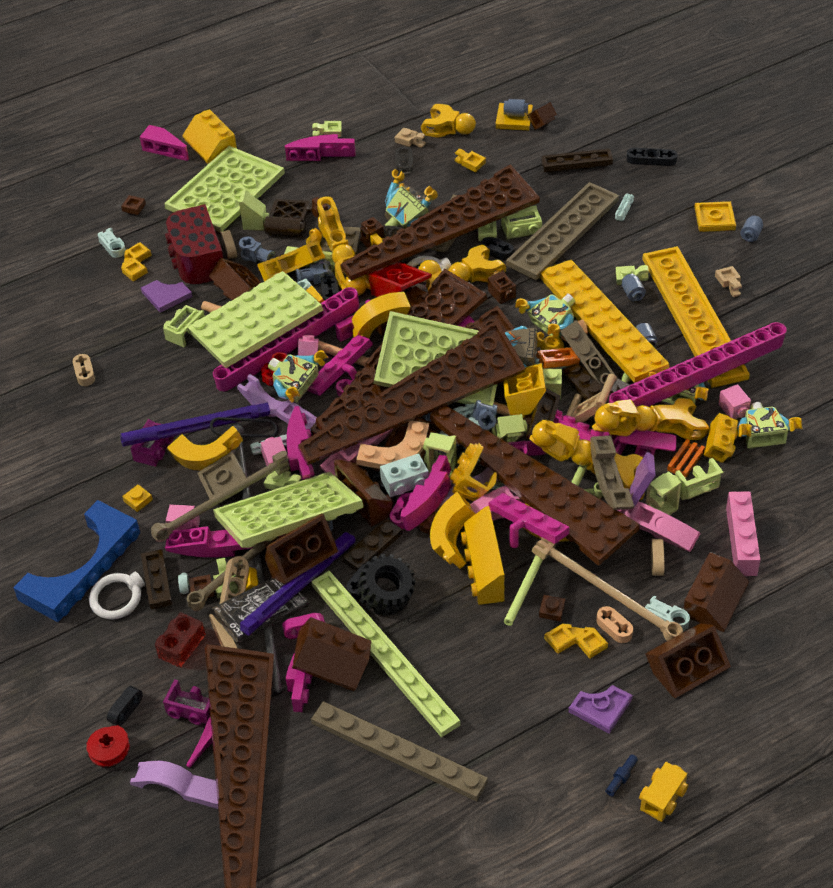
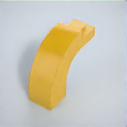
[257,241,325,282]
[352,292,410,338]
[167,426,243,471]
[430,492,476,569]

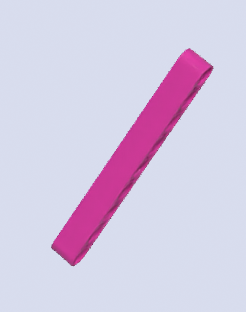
[213,287,360,392]

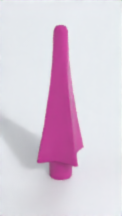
[187,717,213,768]

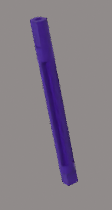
[120,402,271,447]
[240,532,356,636]

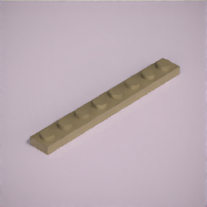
[311,701,488,802]

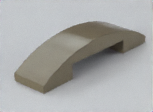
[590,436,634,510]

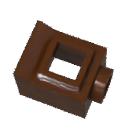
[527,102,557,130]
[360,217,384,248]
[488,270,516,304]

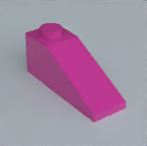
[140,125,189,161]

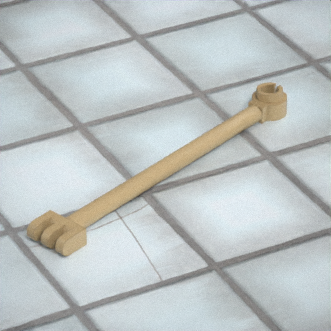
[532,538,683,641]

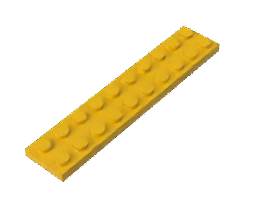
[642,246,750,388]
[539,260,669,383]

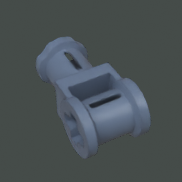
[239,236,275,263]
[296,259,335,284]
[472,400,497,430]

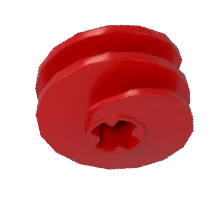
[87,725,130,767]

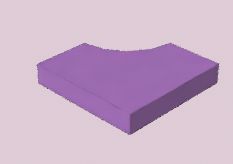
[141,280,192,313]
[629,452,656,507]
[569,685,633,734]

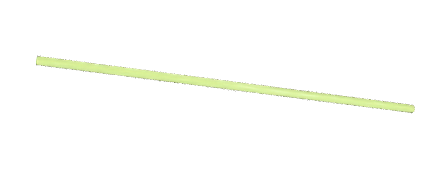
[504,372,630,626]

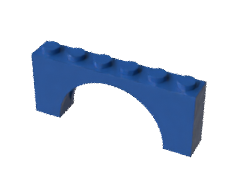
[13,500,140,622]

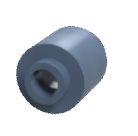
[504,99,528,117]
[740,216,763,242]
[622,274,646,301]
[635,323,658,348]

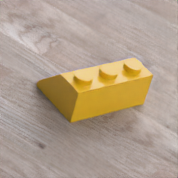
[183,109,237,164]
[504,363,546,418]

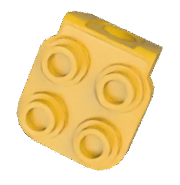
[449,443,497,501]

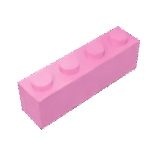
[726,492,760,576]

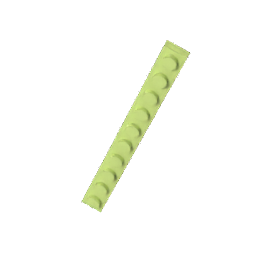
[311,571,460,738]

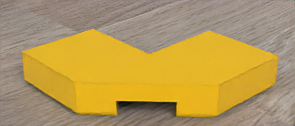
[121,242,152,281]
[544,624,608,658]

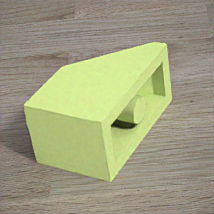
[239,190,269,231]
[543,368,562,400]

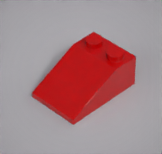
[368,262,432,297]

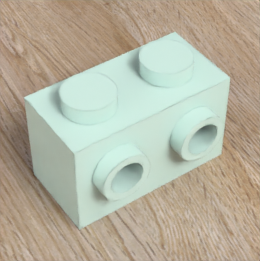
[380,453,429,497]

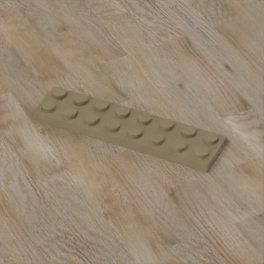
[506,182,619,280]

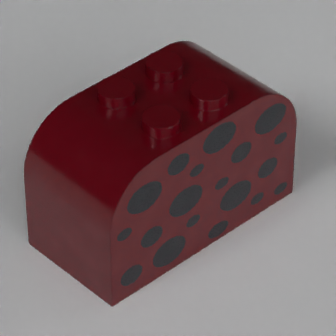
[165,204,223,284]

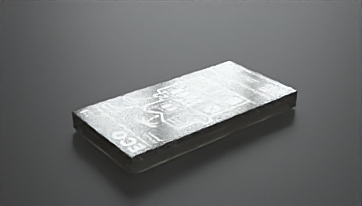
[211,578,309,644]

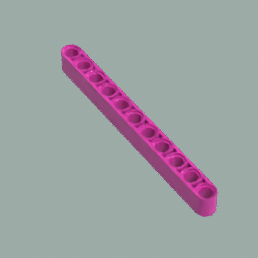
[609,322,787,417]

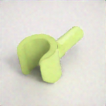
[584,482,603,499]

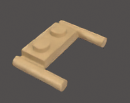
[566,374,616,423]

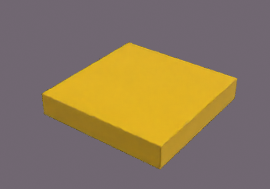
[496,103,533,131]
[694,202,736,232]

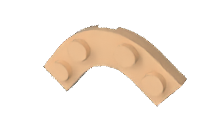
[356,420,429,469]

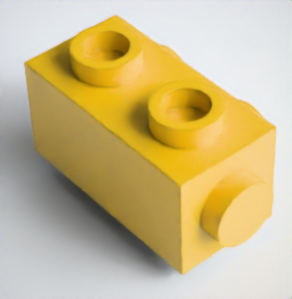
[704,413,738,463]
[639,762,688,822]

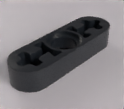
[626,148,678,166]

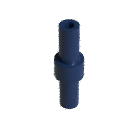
[605,754,638,797]

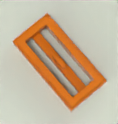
[536,347,580,369]
[667,439,705,478]

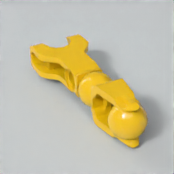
[317,197,371,296]
[592,398,710,440]
[529,420,645,501]

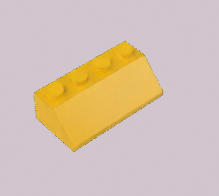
[461,506,504,605]

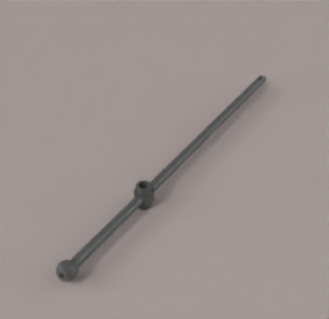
[229,423,282,693]

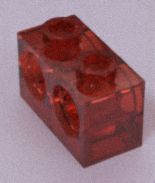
[155,612,206,668]

